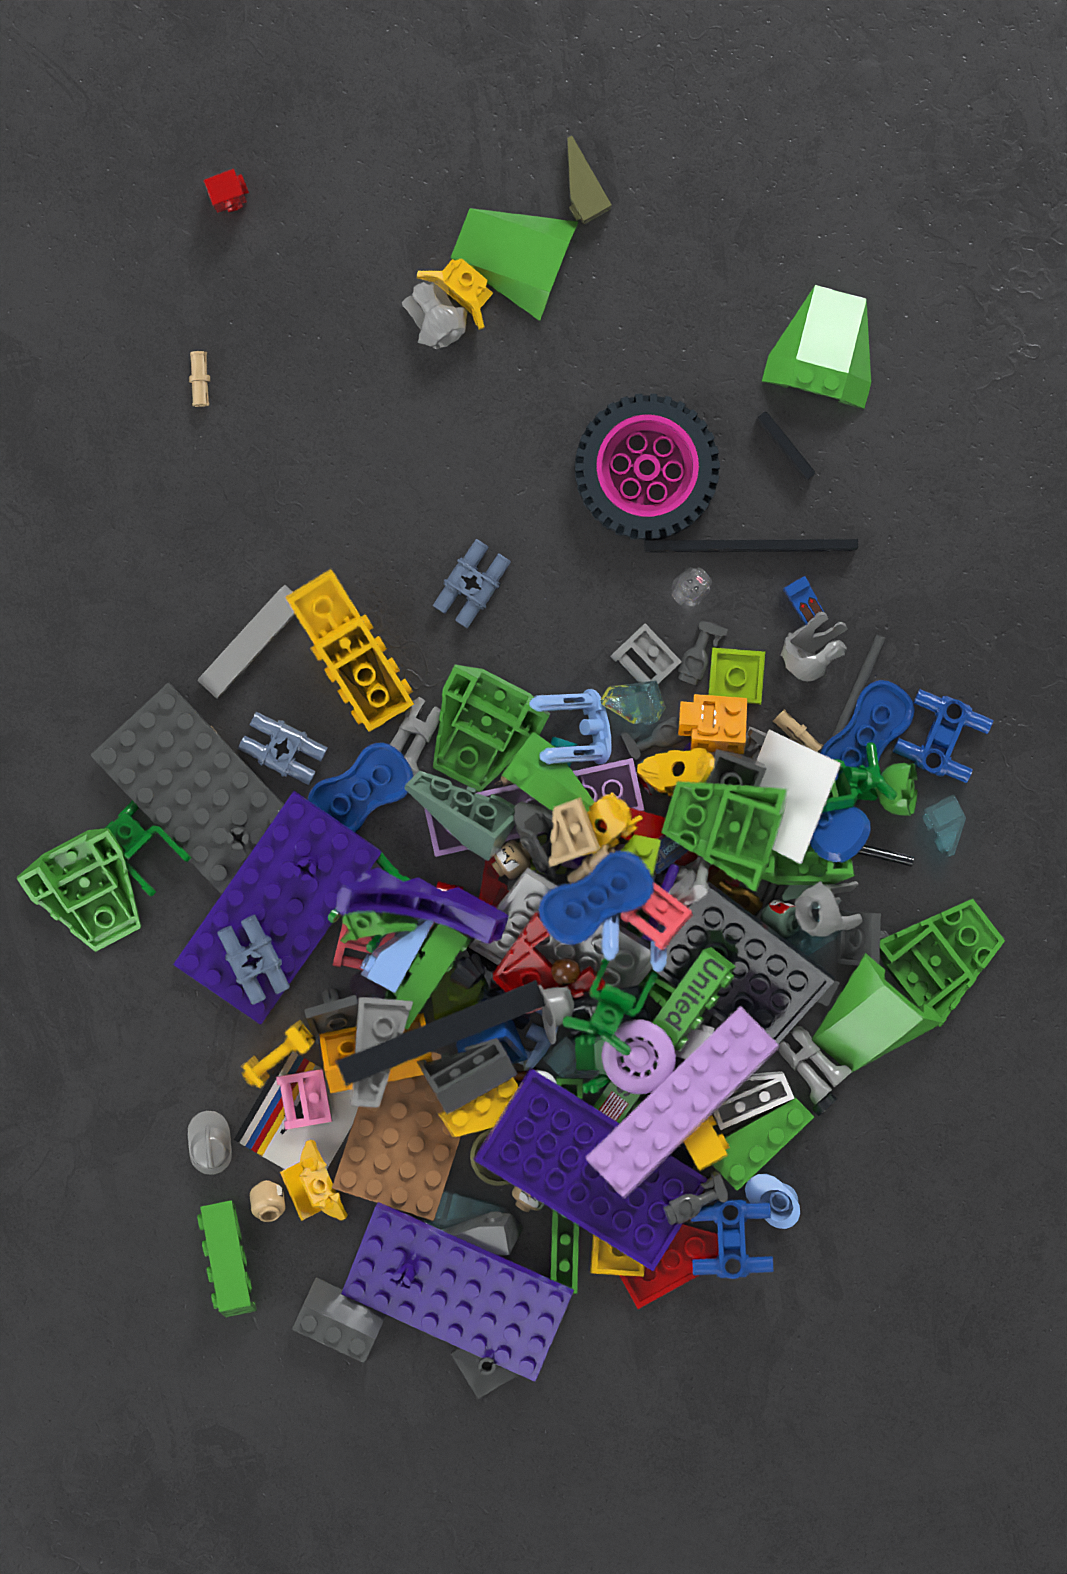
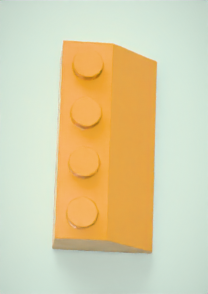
[319,1013,433,1093]

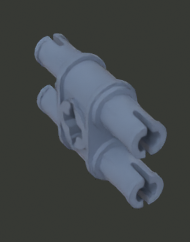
[432,539,511,629]
[238,712,328,785]
[217,915,290,1005]

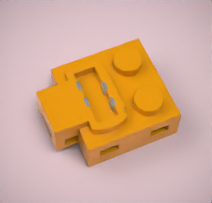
[678,694,747,754]

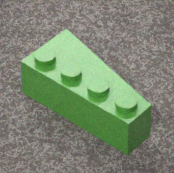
[384,922,471,1030]
[712,1095,814,1191]
[197,1200,257,1317]

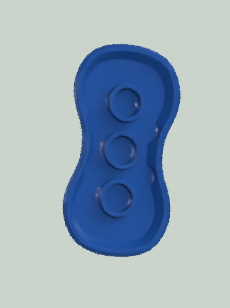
[820,680,915,781]
[308,743,414,833]
[809,806,871,862]
[539,851,654,945]

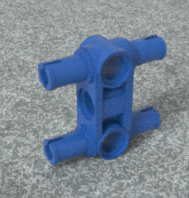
[893,689,993,783]
[691,1199,773,1279]

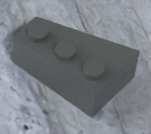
[417,1038,517,1114]

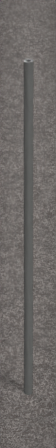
[708,635,886,1029]

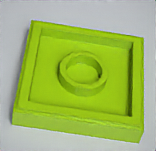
[708,647,765,705]

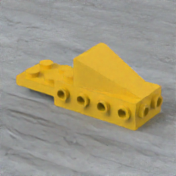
[285,569,414,732]

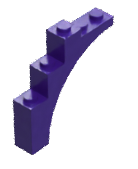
[335,868,509,944]

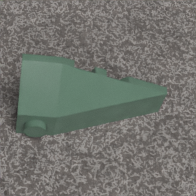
[404,771,515,861]

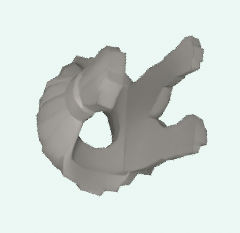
[402,282,468,349]
[780,612,848,682]
[795,881,863,937]

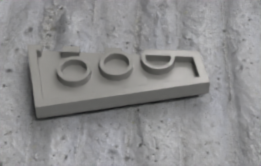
[351,997,413,1108]

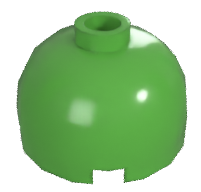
[875,763,918,816]

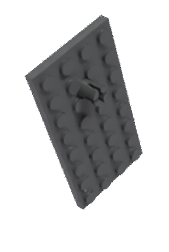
[90,682,284,894]

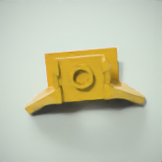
[417,259,493,330]
[637,748,714,797]
[581,792,643,856]
[280,1140,348,1221]

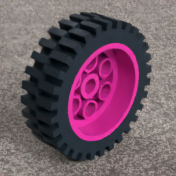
[575,393,720,541]

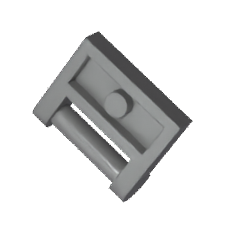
[610,623,682,695]
[669,855,712,906]

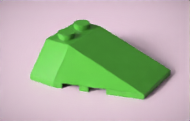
[762,285,871,409]
[433,665,550,792]
[17,828,141,952]

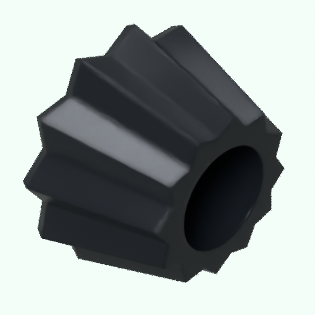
[450,953,486,989]

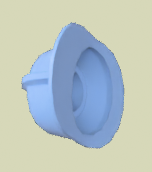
[745,1174,800,1229]

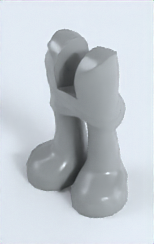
[390,697,441,776]
[778,1025,852,1104]

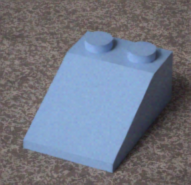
[360,918,434,993]

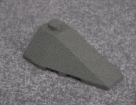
[442,1211,523,1255]

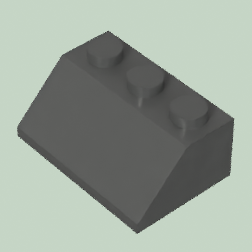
[705,749,766,787]
[292,1277,386,1363]

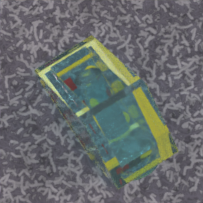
[600,680,665,725]

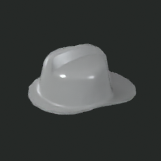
[538,985,574,1044]
[188,1111,232,1175]

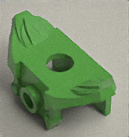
[340,911,418,944]

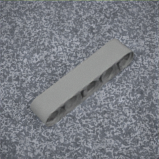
[198,585,295,699]

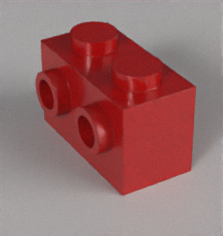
[204,169,249,213]

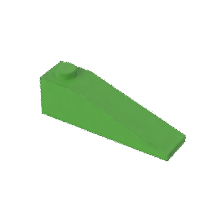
[502,732,599,828]

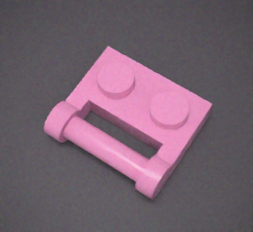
[276,1069,332,1129]

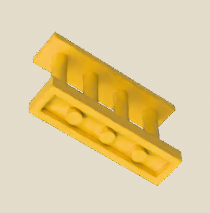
[242,1020,315,1087]

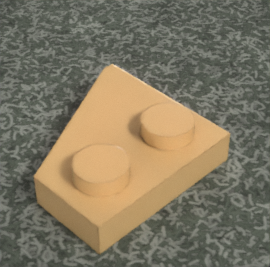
[549,798,600,867]

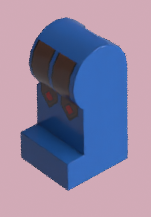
[783,576,825,625]

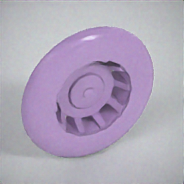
[602,1020,675,1094]

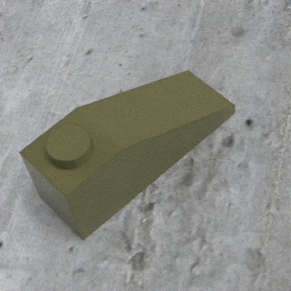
[567,136,612,225]

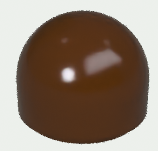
[552,958,580,986]

